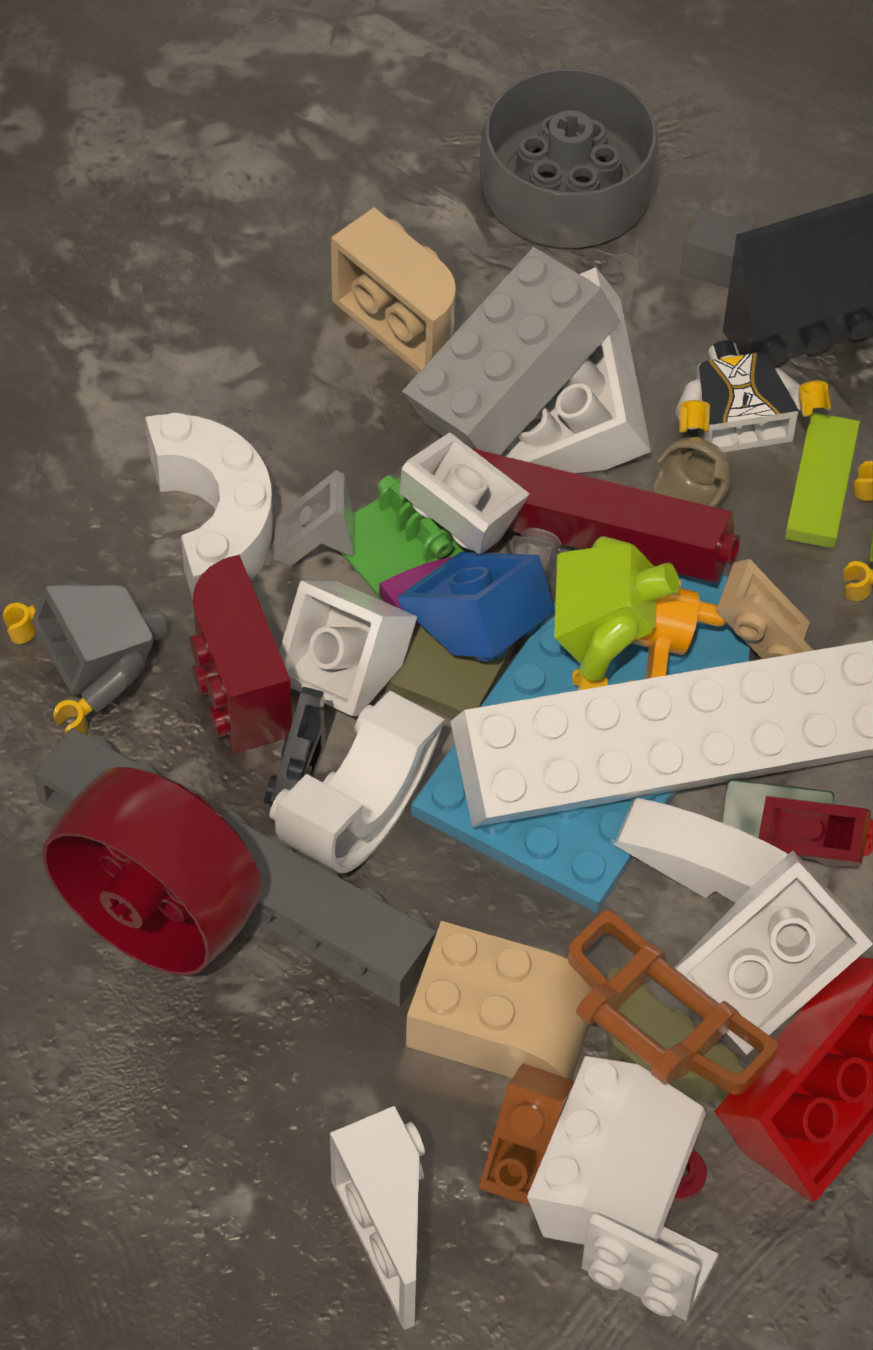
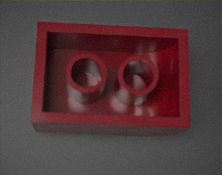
[189,554,292,755]

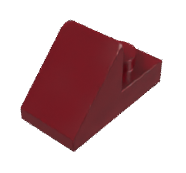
[758,796,871,868]

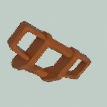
[567,910,778,1095]

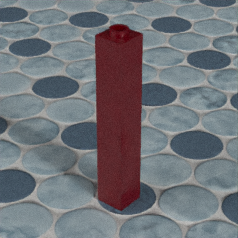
[471,448,740,583]

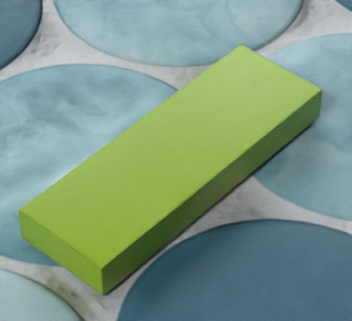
[785,412,860,549]

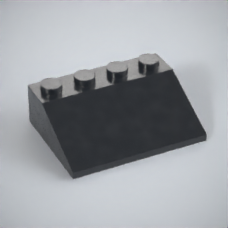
[723,193,873,367]

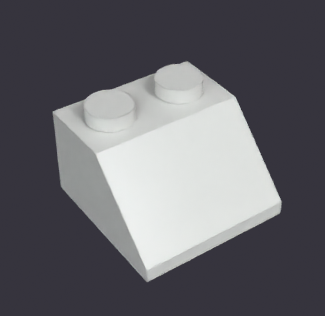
[399,432,530,555]
[279,580,417,716]

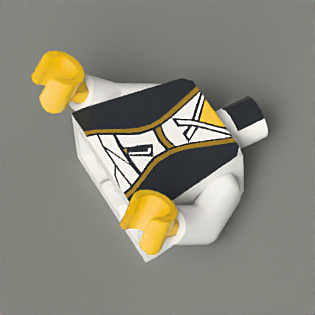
[675,340,832,452]

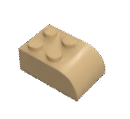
[331,207,456,373]
[406,921,592,1080]

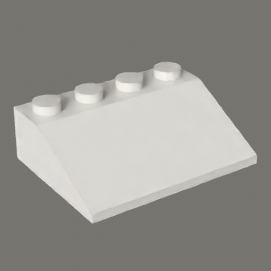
[501,267,651,473]

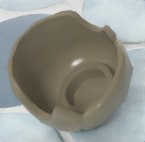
[653,437,731,507]

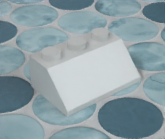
[527,1056,706,1245]

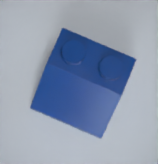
[397,552,555,661]

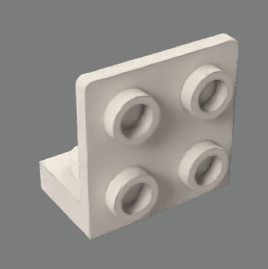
[581,1213,718,1321]

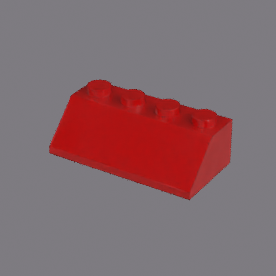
[714,957,873,1202]

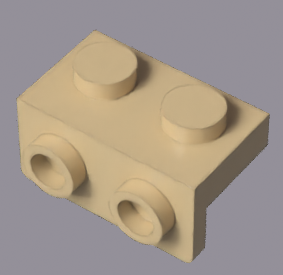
[716,559,813,659]

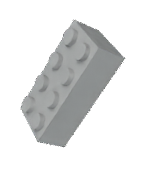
[402,246,621,455]

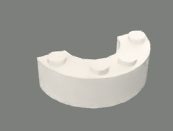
[145,413,273,599]
[269,691,445,873]

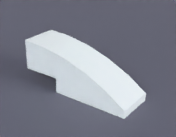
[614,798,788,903]

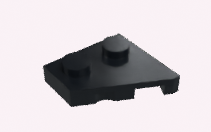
[264,686,325,829]

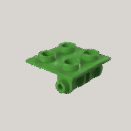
[340,475,465,601]

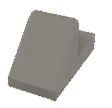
[274,470,355,567]

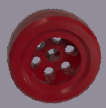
[42,767,262,976]

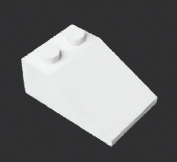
[674,850,873,1055]
[330,1106,425,1330]

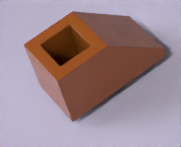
[479,1064,575,1206]

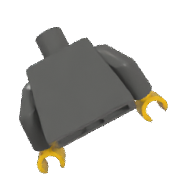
[3,578,167,735]

